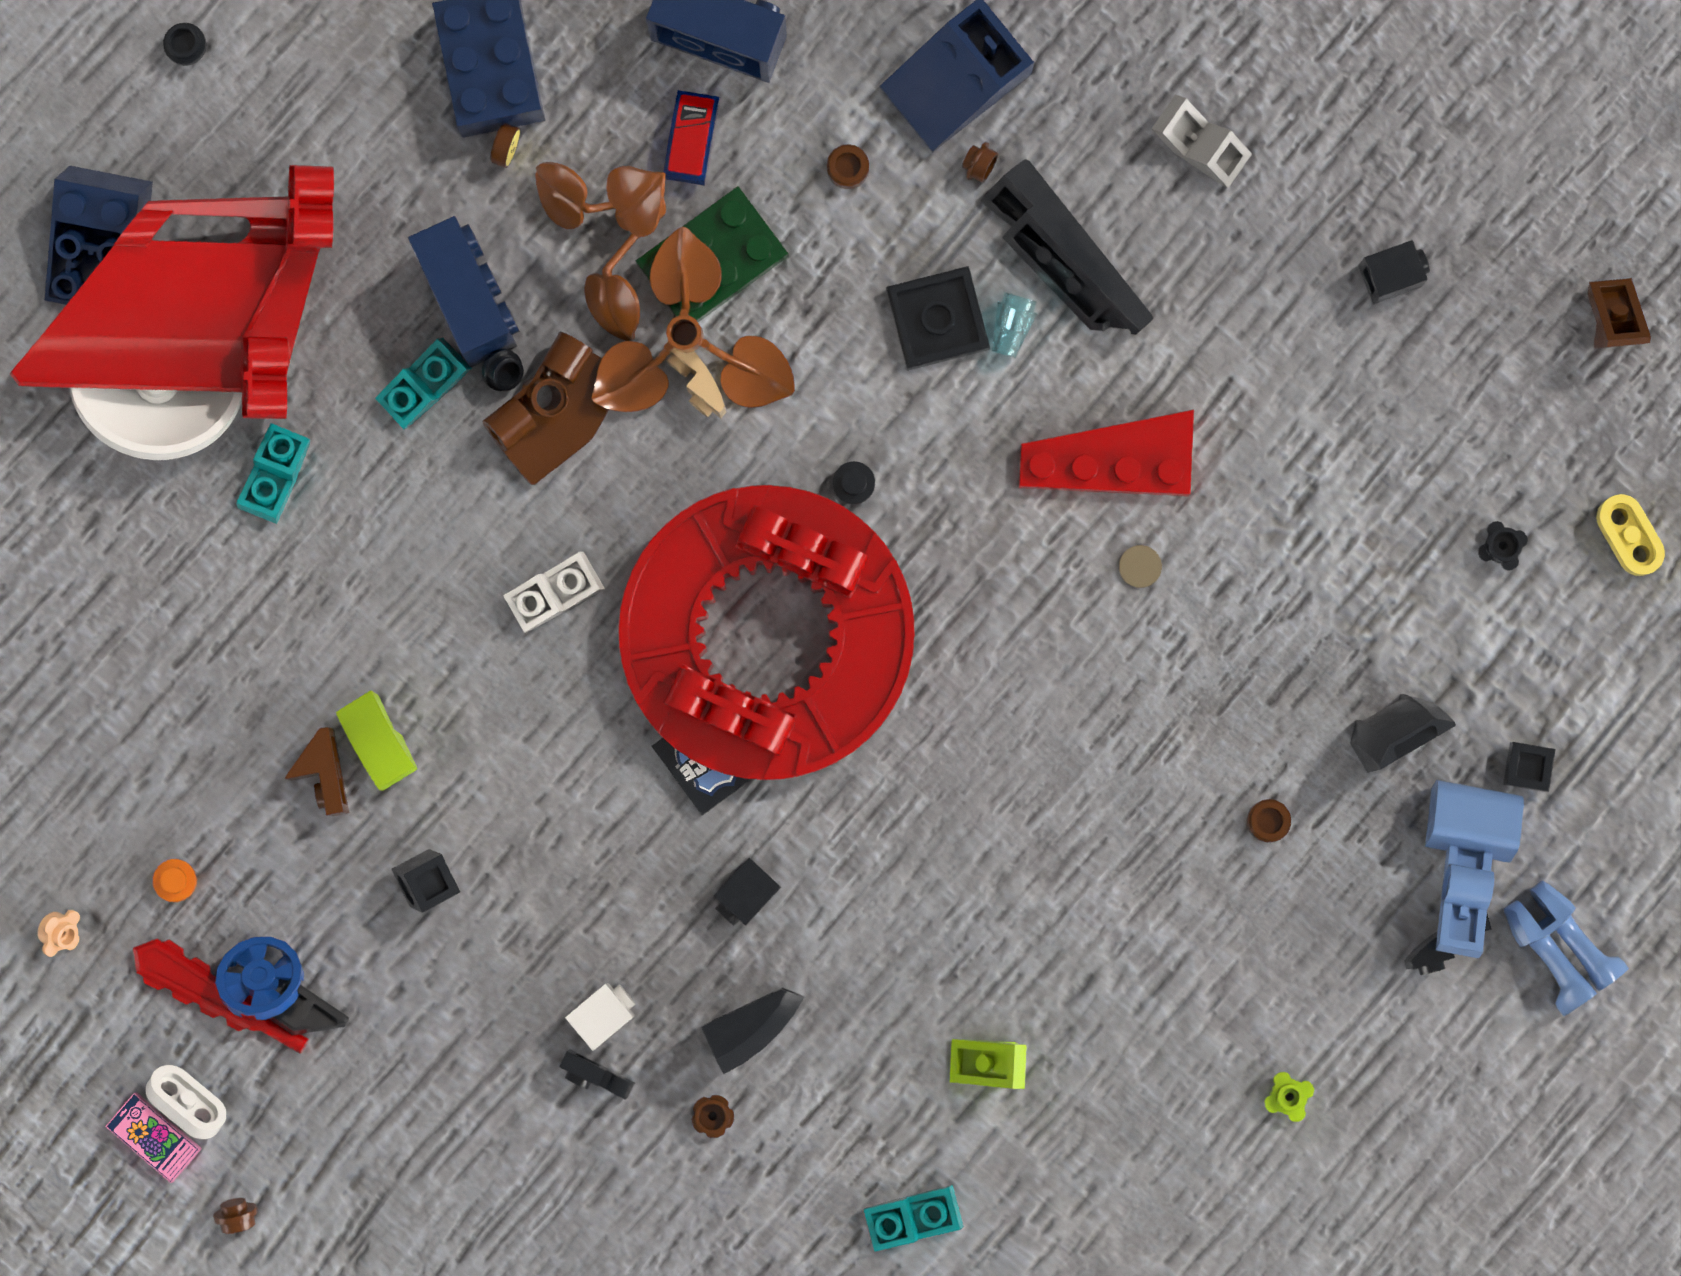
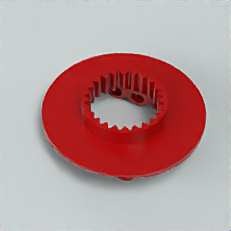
[619,485,915,780]

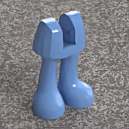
[1504,881,1629,1016]

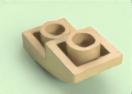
[667,349,726,419]

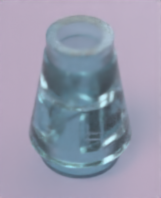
[992,292,1038,358]

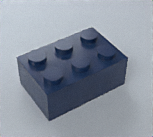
[432,0,546,138]
[646,0,787,83]
[408,216,520,367]

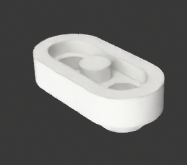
[146,1065,226,1139]

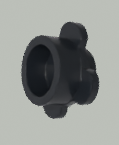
[1478,521,1528,571]

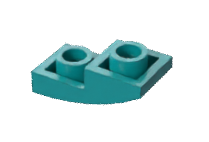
[375,338,472,429]
[236,423,310,524]
[863,1185,964,1252]

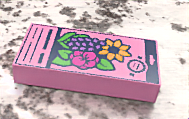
[105,1092,202,1183]

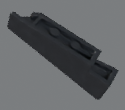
[980,159,1153,335]

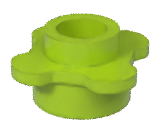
[1264,1072,1314,1122]

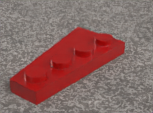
[1019,410,1194,496]

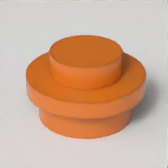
[153,859,197,902]

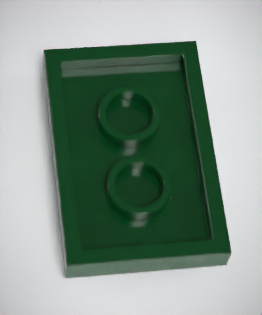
[635,186,789,322]

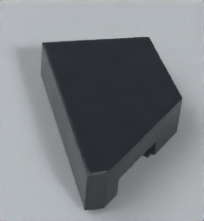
[269,979,349,1035]

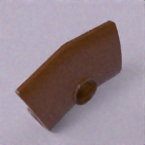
[482,331,609,485]

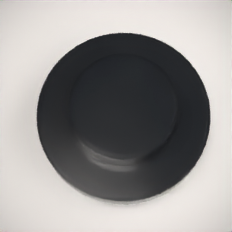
[163,23,207,66]
[482,349,524,391]
[833,461,875,504]

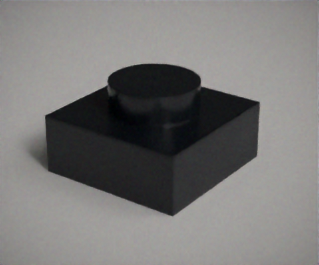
[1503,742,1556,792]

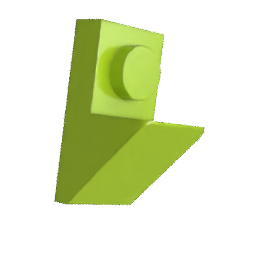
[950,1039,1027,1089]

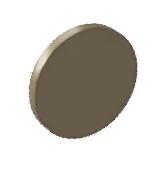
[1119,545,1162,588]

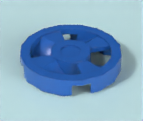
[215,937,304,1020]

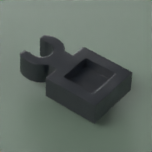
[559,1049,635,1100]

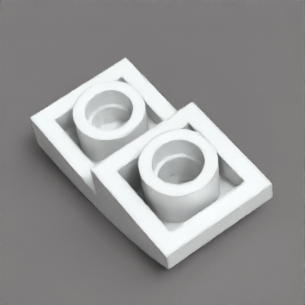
[503,552,605,633]

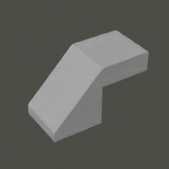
[1152,94,1252,188]

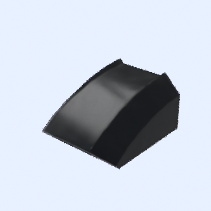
[1350,694,1456,773]
[701,987,805,1074]

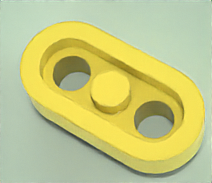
[1596,494,1665,576]

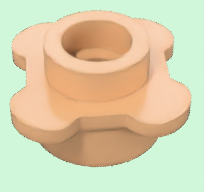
[38,910,80,957]

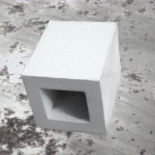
[565,983,636,1051]

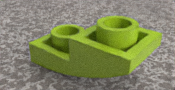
[335,690,418,791]

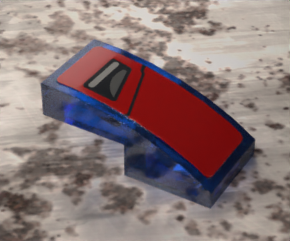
[663,90,720,186]

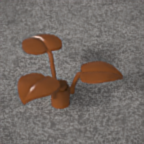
[535,162,666,341]
[592,227,795,412]

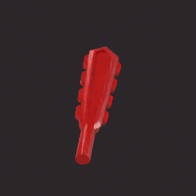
[133,938,309,1054]

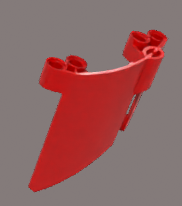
[10,165,334,419]

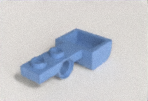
[1425,780,1524,958]

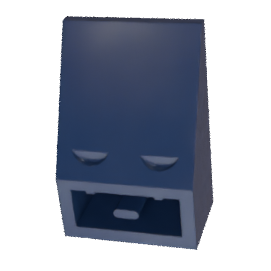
[880,0,1034,153]
[44,166,153,305]

